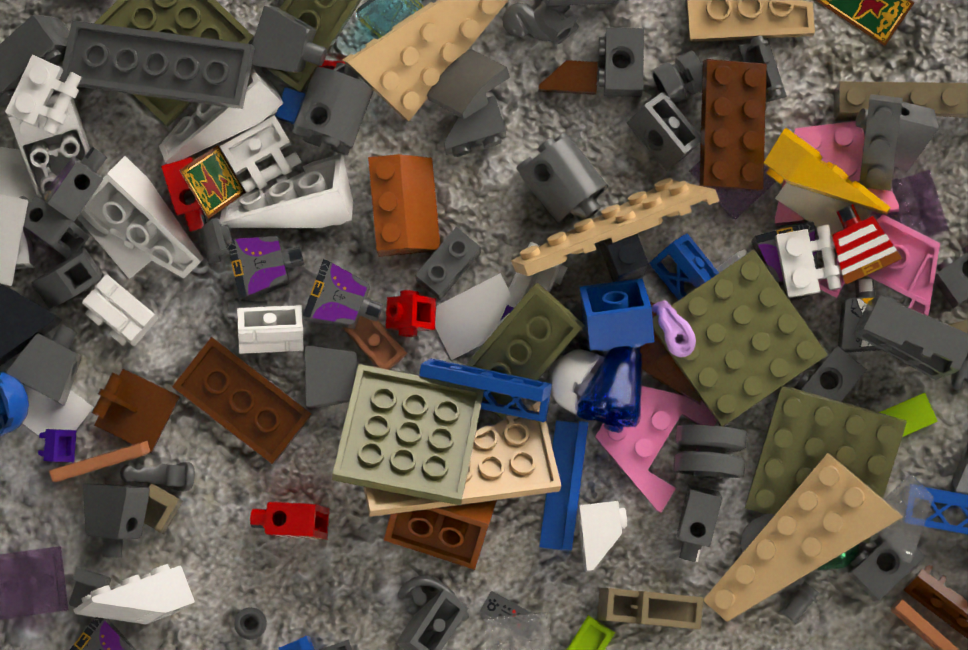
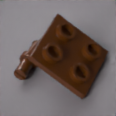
[91,369,180,454]

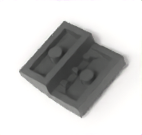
[427,49,510,119]

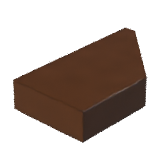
[538,60,598,95]

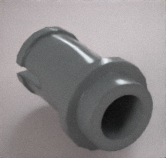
[228,298,267,323]
[780,581,820,624]

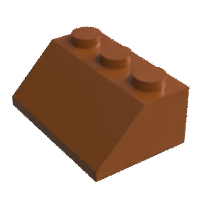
[368,154,440,257]
[384,500,497,570]

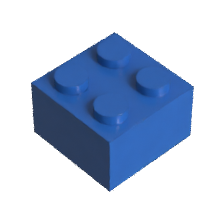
[579,278,654,351]

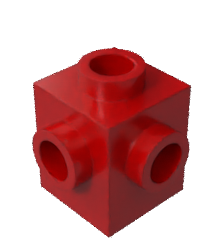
[386,290,436,337]

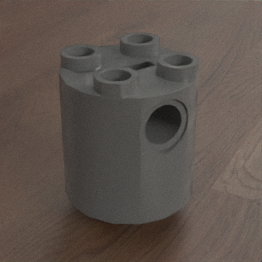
[292,62,374,155]
[516,133,608,225]

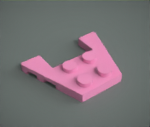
[775,121,899,226]
[818,214,940,316]
[595,382,716,513]

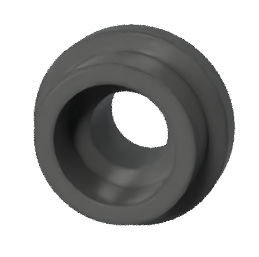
[234,607,267,640]

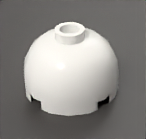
[549,350,608,415]

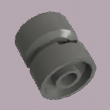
[651,50,703,104]

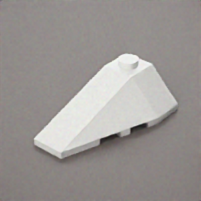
[159,65,283,164]
[220,154,353,228]
[80,156,204,278]

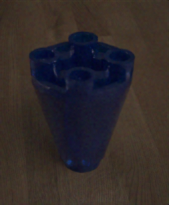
[576,346,642,433]

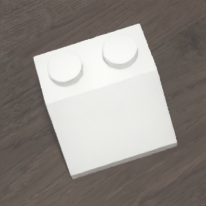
[577,501,627,573]

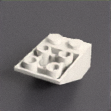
[8,93,90,203]
[73,564,195,625]

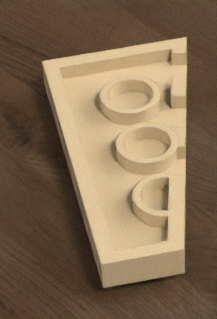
[686,0,815,42]

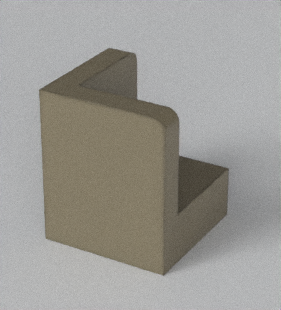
[144,483,183,534]

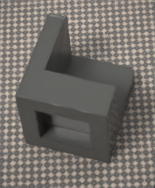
[69,567,112,607]

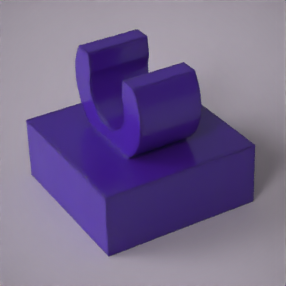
[38,429,77,462]

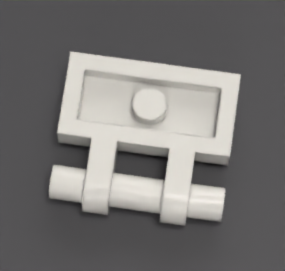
[5,55,82,135]
[220,115,302,193]
[775,225,842,299]

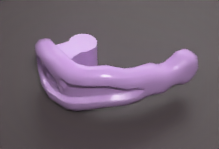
[652,300,696,357]

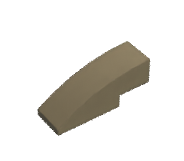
[597,588,703,630]

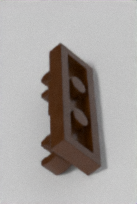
[903,565,968,639]

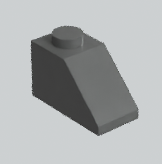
[396,589,469,650]

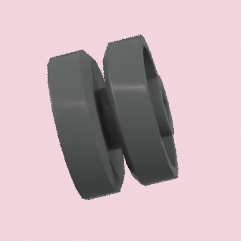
[673,425,747,479]

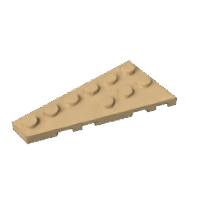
[342,0,508,121]
[511,178,719,276]
[363,401,561,517]
[703,453,904,622]

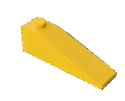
[764,128,891,215]

